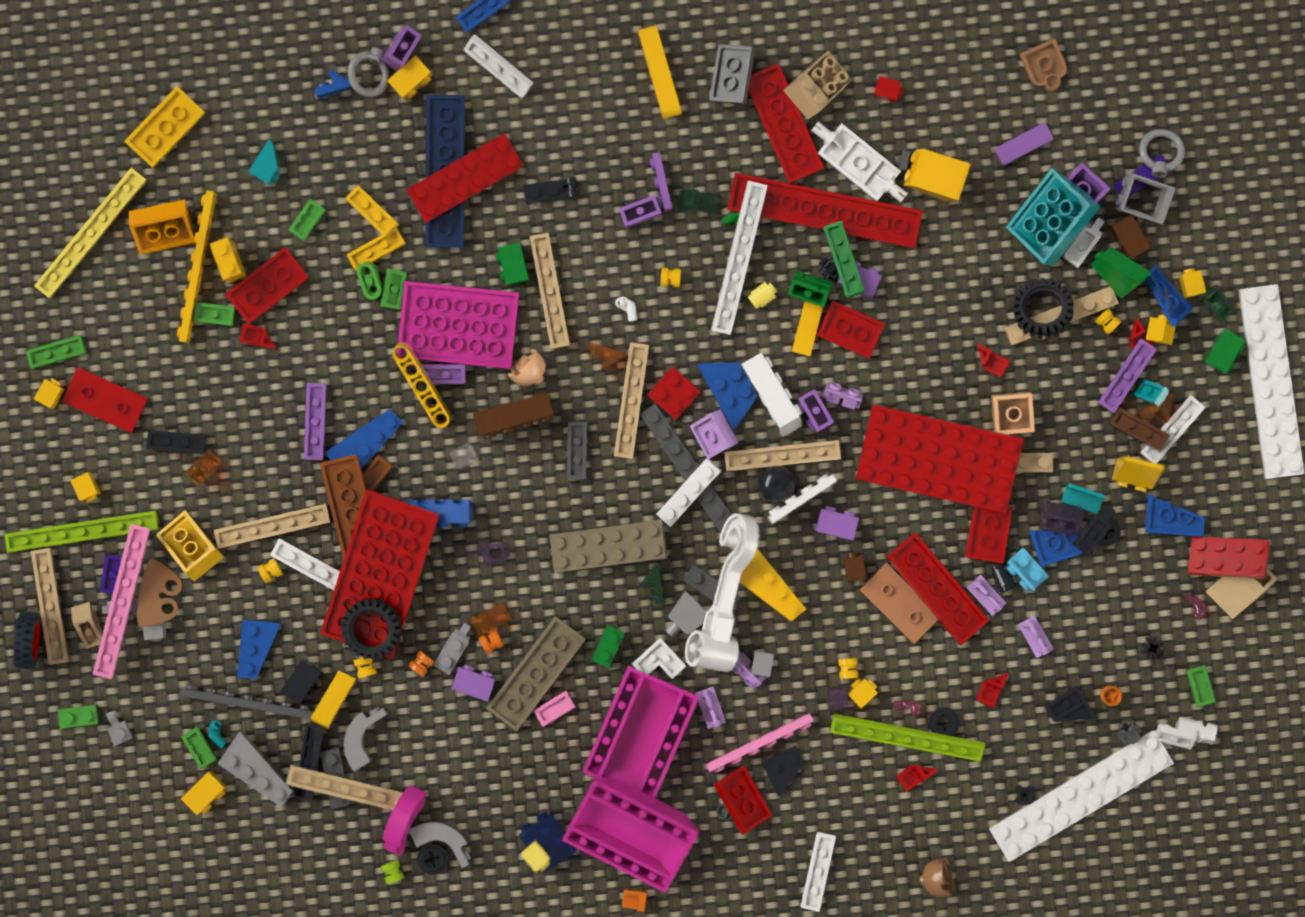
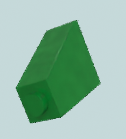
[1091,247,1151,299]

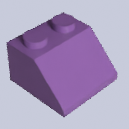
[1066,162,1111,202]

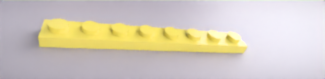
[34,168,147,298]

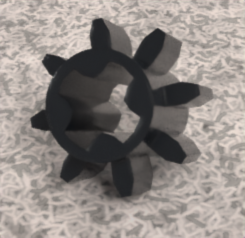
[818,257,839,280]
[1140,636,1164,660]

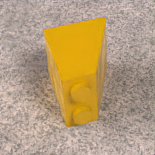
[904,149,971,201]

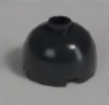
[758,466,796,503]

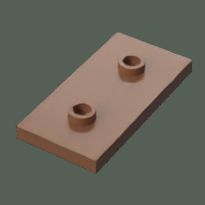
[859,563,938,644]

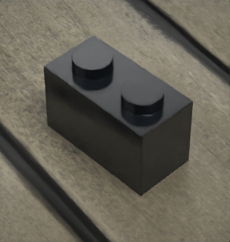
[280,659,323,705]

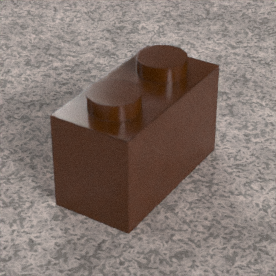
[1109,214,1151,259]

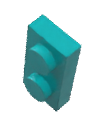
[1133,379,1170,407]

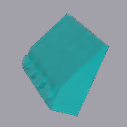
[1006,168,1101,265]

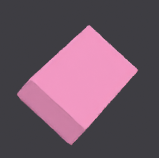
[533,691,576,727]

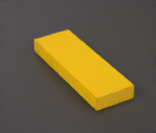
[345,185,399,238]
[347,228,406,272]
[792,301,823,357]
[311,671,356,729]

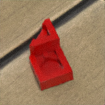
[1129,318,1154,350]
[239,323,276,349]
[977,344,1010,379]
[975,673,1008,709]
[895,765,937,792]

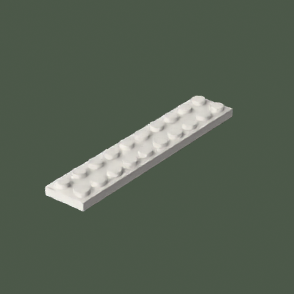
[1238,284,1304,479]
[989,730,1174,862]

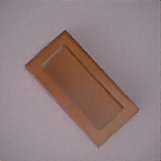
[363,455,394,491]

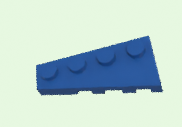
[324,409,404,469]

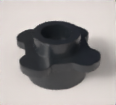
[1015,785,1035,805]

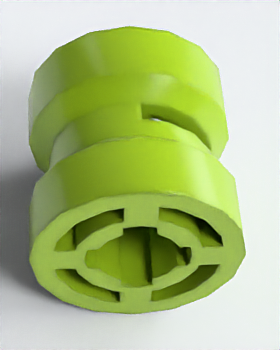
[380,860,405,885]

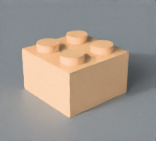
[991,392,1035,434]

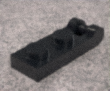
[523,177,579,205]

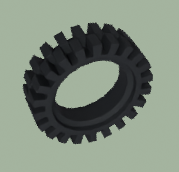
[1014,278,1074,339]
[340,598,403,660]

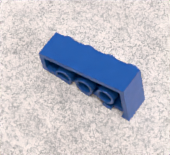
[401,500,472,527]

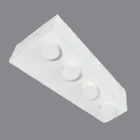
[742,353,802,437]

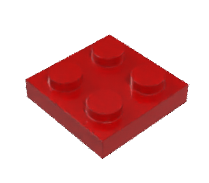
[647,366,701,421]

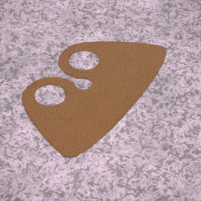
[137,559,182,627]

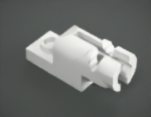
[1154,717,1217,749]

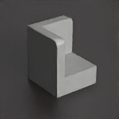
[751,650,774,677]

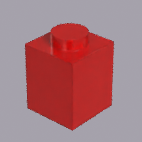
[873,76,903,103]

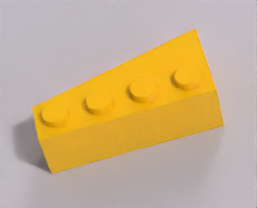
[739,549,806,621]

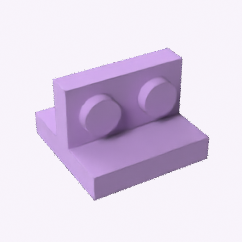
[690,409,739,459]

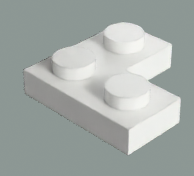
[632,638,686,679]

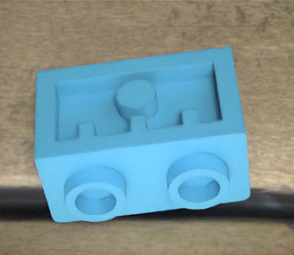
[1005,547,1049,592]

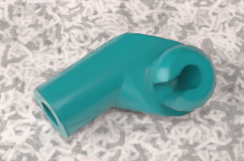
[209,720,227,749]

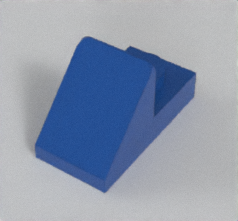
[314,69,353,99]

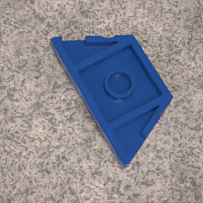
[697,362,758,430]

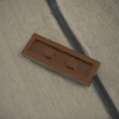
[1110,407,1170,453]

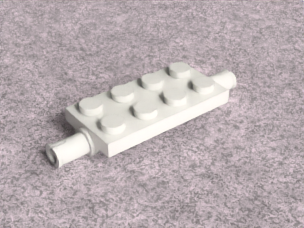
[811,121,908,203]

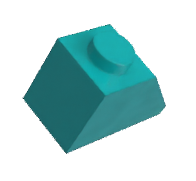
[248,139,280,186]

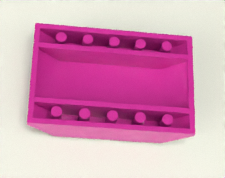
[582,666,699,798]
[562,778,699,893]

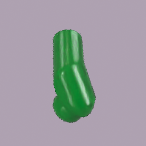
[721,212,740,227]

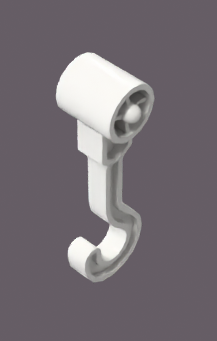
[685,514,759,672]

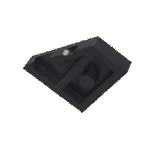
[1044,685,1096,722]
[761,746,804,796]

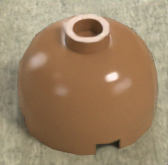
[920,858,954,897]

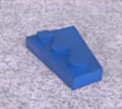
[237,620,282,679]

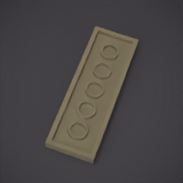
[549,520,667,573]
[486,616,586,732]

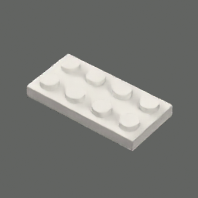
[767,474,837,524]

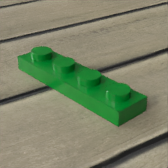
[823,221,865,299]

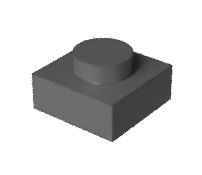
[897,150,911,173]

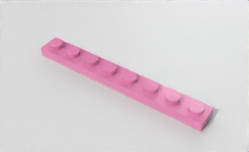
[93,524,151,679]

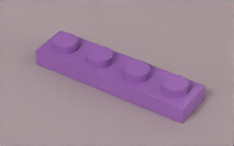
[1097,338,1157,413]
[304,383,327,460]

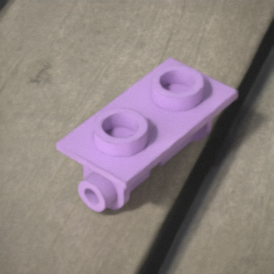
[822,382,863,410]
[966,575,1006,616]
[1018,615,1054,658]
[732,652,766,689]
[696,687,726,729]

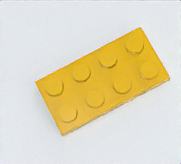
[124,86,205,168]

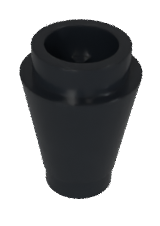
[991,564,1015,593]

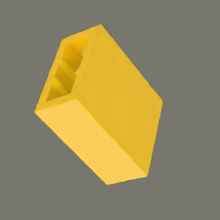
[210,237,247,284]

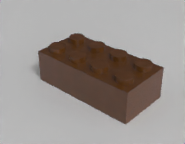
[473,392,555,439]

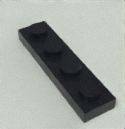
[294,723,324,803]

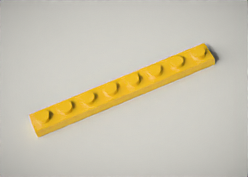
[177,190,217,344]

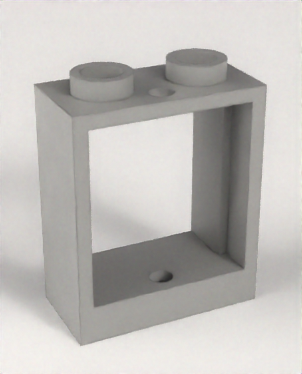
[1115,173,1176,225]

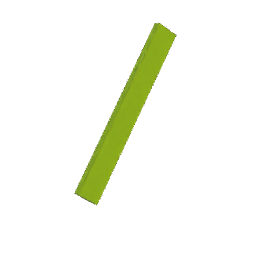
[4,511,160,553]
[830,714,985,762]

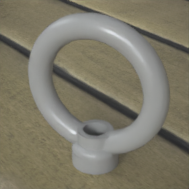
[348,47,390,97]
[1139,129,1185,178]

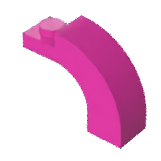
[383,785,426,856]

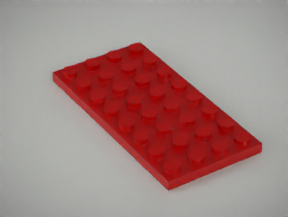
[856,404,1024,513]
[320,489,440,659]

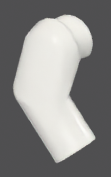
[615,297,638,322]

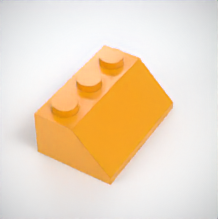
[129,199,195,255]

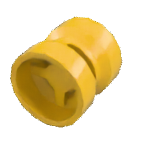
[661,267,681,288]
[1095,308,1122,335]
[257,558,283,583]
[353,657,377,679]
[838,658,859,679]

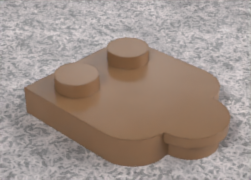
[1019,38,1067,91]

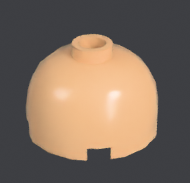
[508,349,546,387]

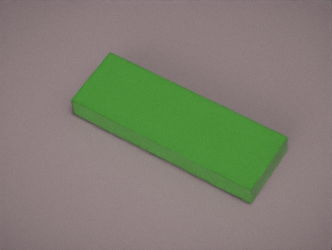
[26,335,87,369]

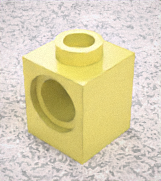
[520,840,551,872]

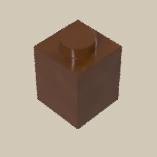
[843,553,866,581]

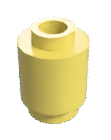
[748,282,777,309]

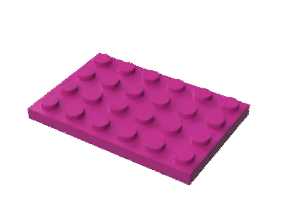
[397,281,519,369]

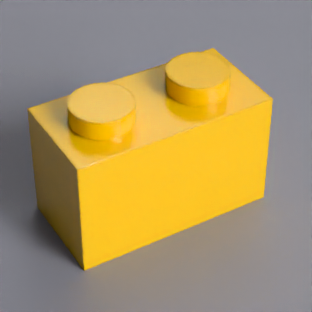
[387,55,432,100]
[181,770,227,815]

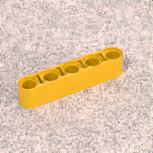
[638,25,682,120]
[393,342,451,428]

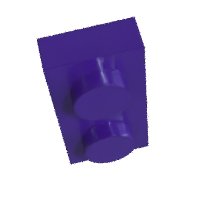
[100,554,122,594]

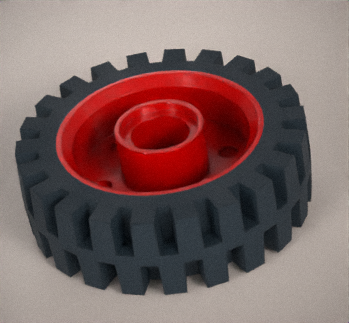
[13,611,41,669]

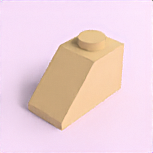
[71,602,103,649]

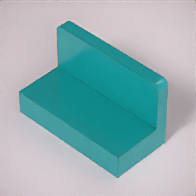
[1061,483,1106,514]

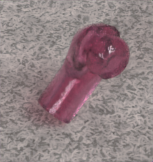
[1184,592,1206,620]
[894,700,921,715]

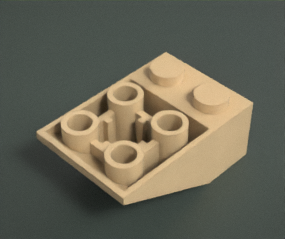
[783,51,852,120]
[1205,569,1277,619]

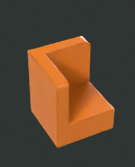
[622,888,647,912]

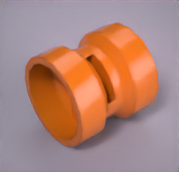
[479,629,504,654]
[408,650,435,677]
[1100,686,1122,706]

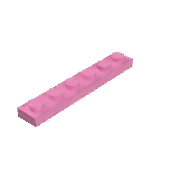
[706,713,814,773]

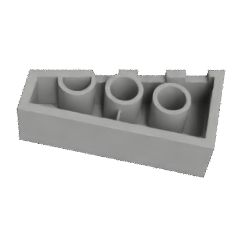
[218,730,295,807]

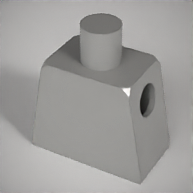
[665,591,707,638]

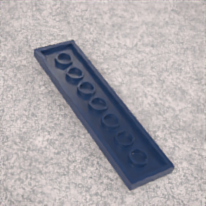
[425,95,465,248]

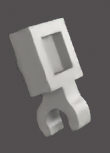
[106,710,133,746]

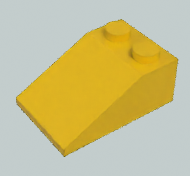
[1112,456,1164,492]
[156,510,224,582]

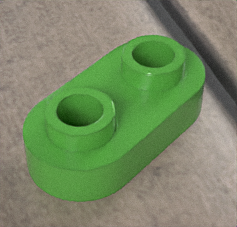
[357,261,383,300]

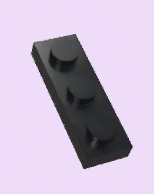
[146,430,206,454]

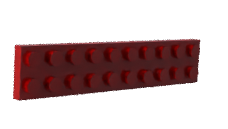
[727,173,923,249]

